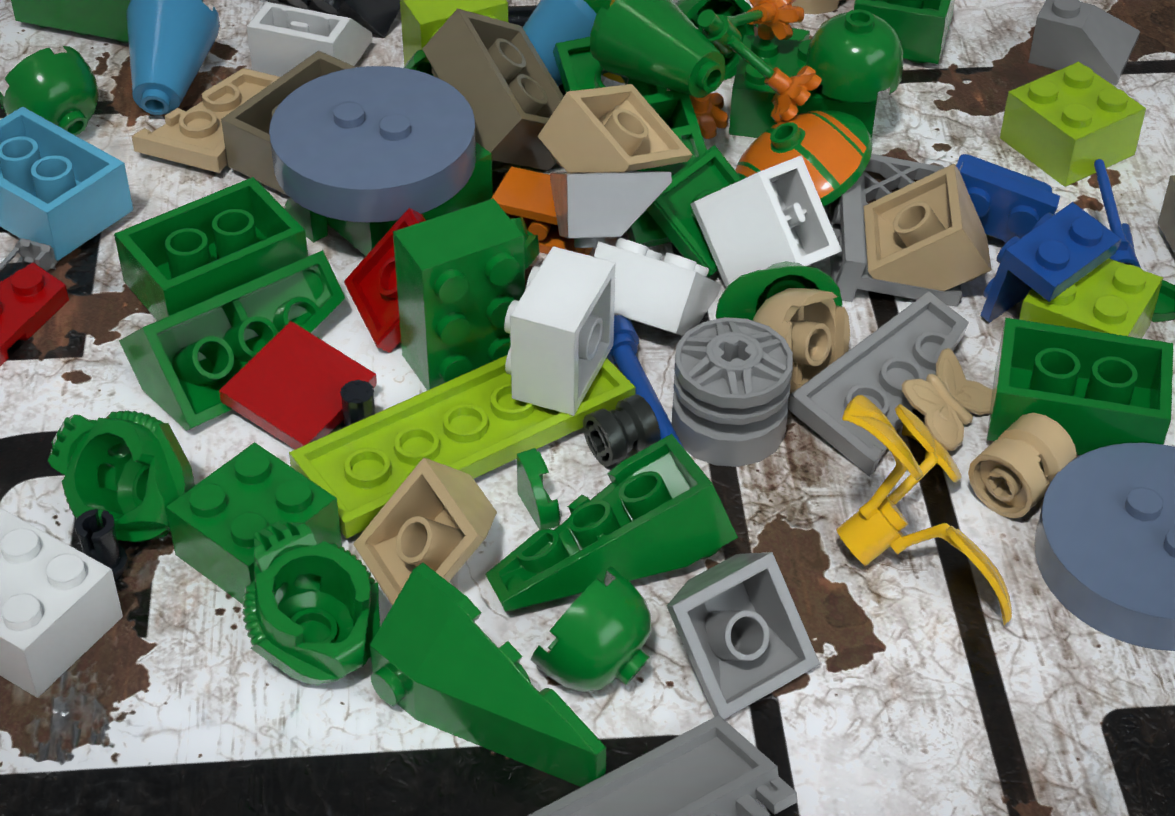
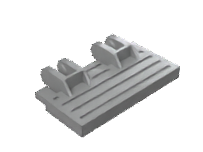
[528,715,798,816]

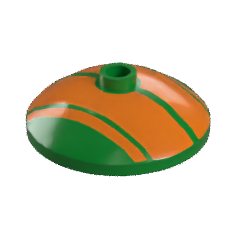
[735,110,872,207]

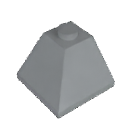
[1028,0,1140,85]
[550,170,672,248]
[667,552,820,719]

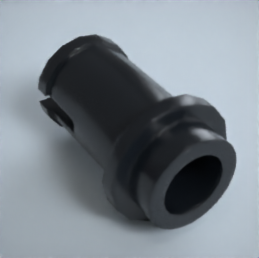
[74,509,128,582]

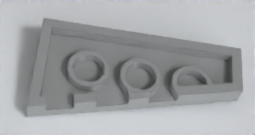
[788,291,969,477]

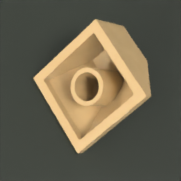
[537,84,693,173]
[863,164,992,291]
[353,458,497,606]

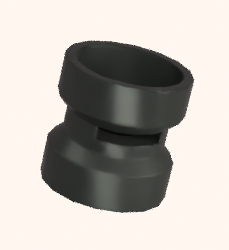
[583,394,660,467]

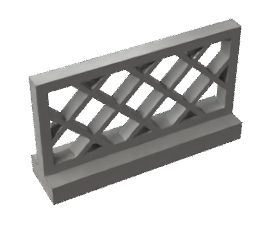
[828,154,962,307]

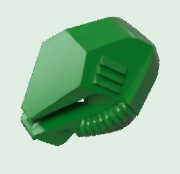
[48,410,195,542]
[242,520,380,685]

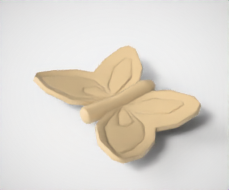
[902,348,993,451]

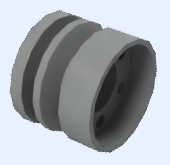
[672,317,793,467]

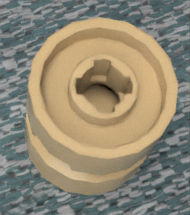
[968,413,1077,518]

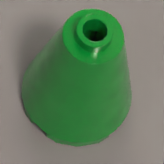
[590,0,725,98]

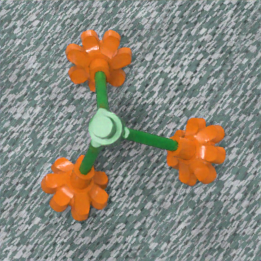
[690,0,822,139]

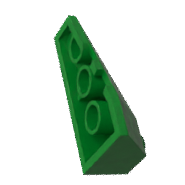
[119,250,345,431]
[485,434,738,612]
[370,562,606,787]

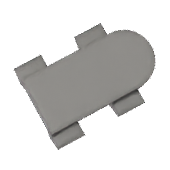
[0,238,58,272]

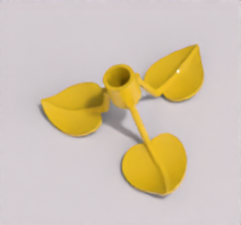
[836,395,1012,625]

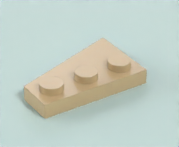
[132,68,280,173]

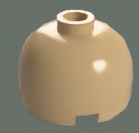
[753,288,850,395]

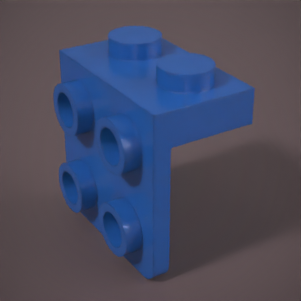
[956,154,1060,243]
[981,202,1122,323]

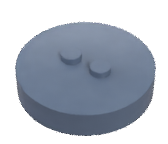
[269,66,476,223]
[1034,443,1175,651]

